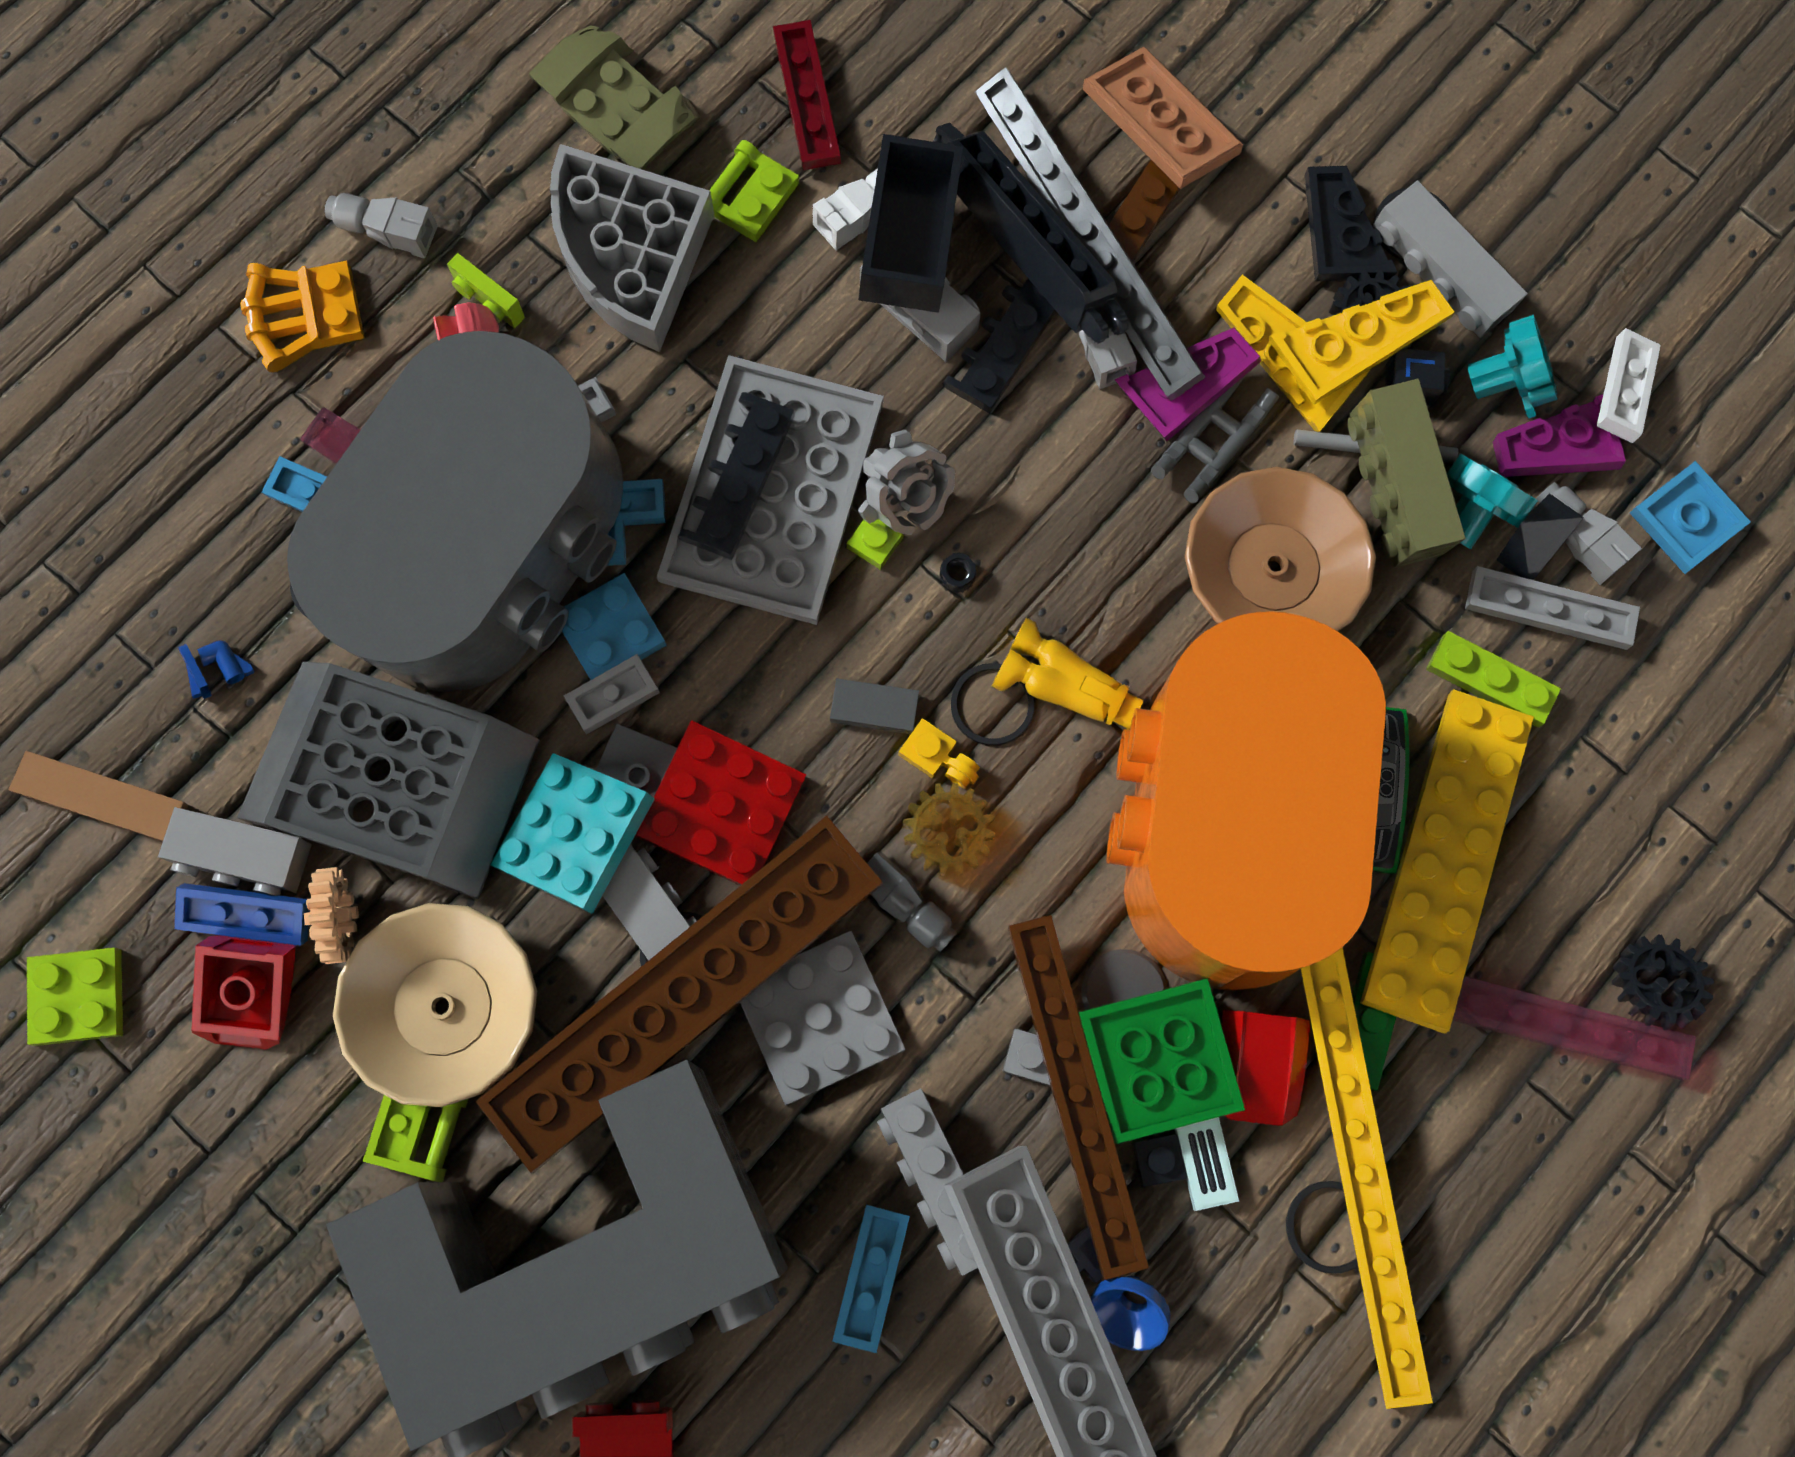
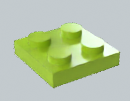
[27,947,123,1046]

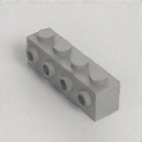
[877,1088,978,1276]

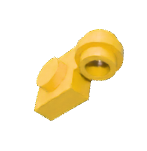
[898,718,980,789]

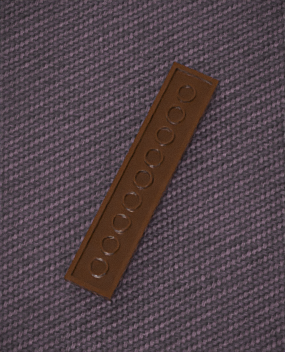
[476,816,883,1173]

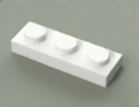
[1597,328,1661,443]

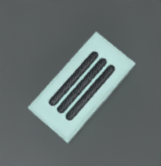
[1174,1117,1239,1211]

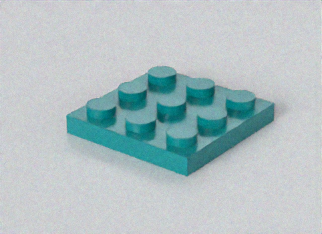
[490,753,655,914]

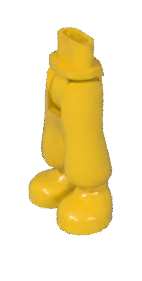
[991,617,1144,729]

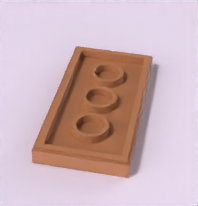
[1083,47,1243,189]

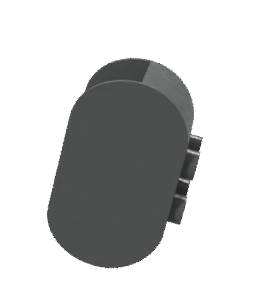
[287,331,623,692]

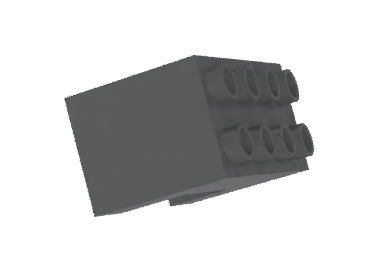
[326,1060,788,1457]

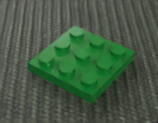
[1078,978,1245,1144]

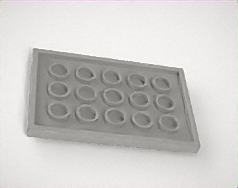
[657,355,884,625]

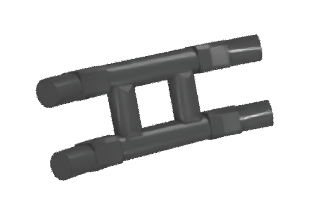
[1151,374,1280,503]

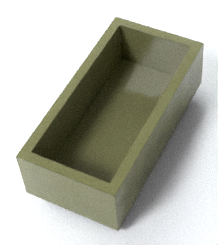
[1348,379,1465,568]

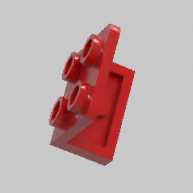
[572,1400,673,1457]

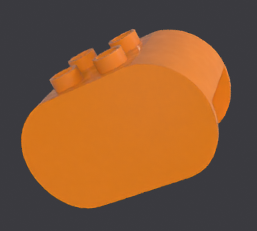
[1106,611,1386,990]

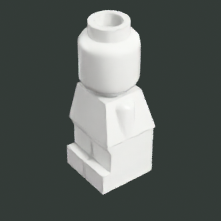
[813,168,878,251]

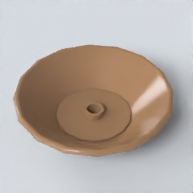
[1185,467,1376,631]

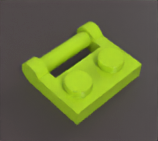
[709,140,799,242]
[363,1095,469,1182]

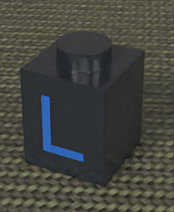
[1385,348,1450,406]

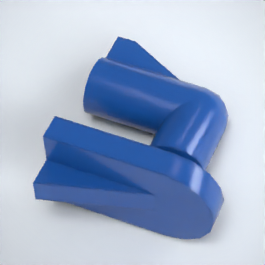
[178,640,254,699]

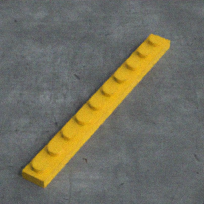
[1300,947,1433,1409]

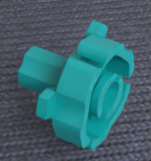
[1468,314,1558,419]
[1446,453,1538,549]

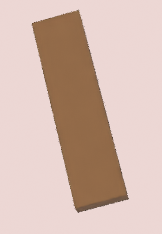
[8,751,188,841]

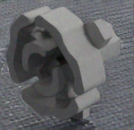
[858,430,955,535]

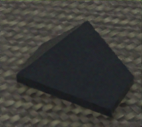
[1496,493,1584,580]

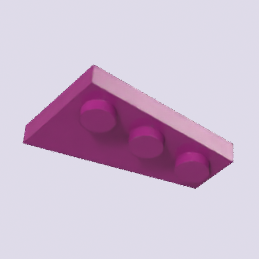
[1114,328,1262,441]

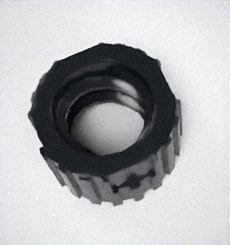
[939,552,977,593]

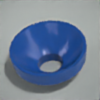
[1090,1276,1171,1351]

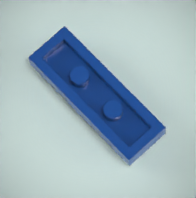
[175,883,309,946]

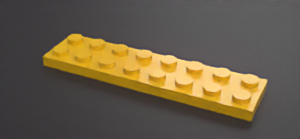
[1360,689,1534,1034]

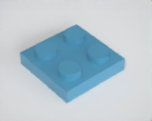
[1630,461,1751,574]
[562,573,667,680]

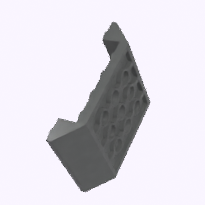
[237,662,540,899]

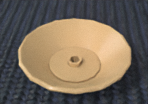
[333,903,537,1107]

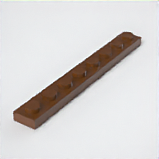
[1008,915,1149,1280]

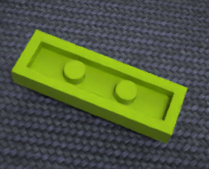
[1426,631,1561,728]

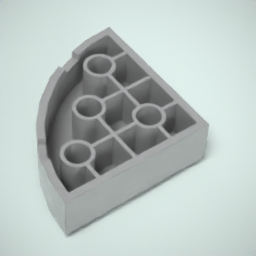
[550,144,714,352]

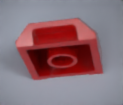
[191,935,296,1050]
[1219,1010,1310,1126]

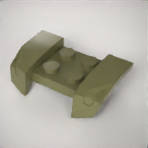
[529,25,700,170]

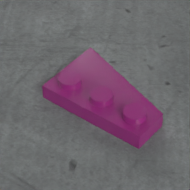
[1492,394,1626,477]

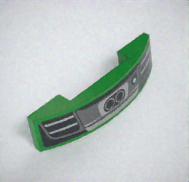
[1373,707,1409,874]

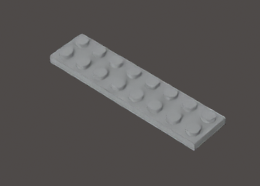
[944,1146,1156,1457]

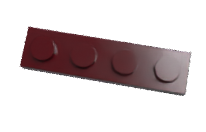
[773,20,841,170]

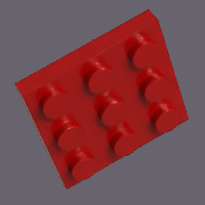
[635,720,807,886]

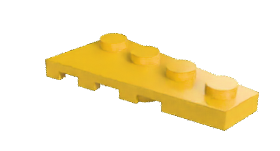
[1216,274,1370,432]
[1269,280,1454,405]

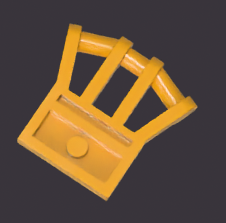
[240,260,365,373]

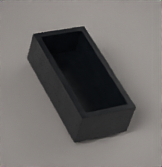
[858,134,963,313]

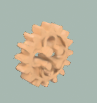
[304,867,359,964]

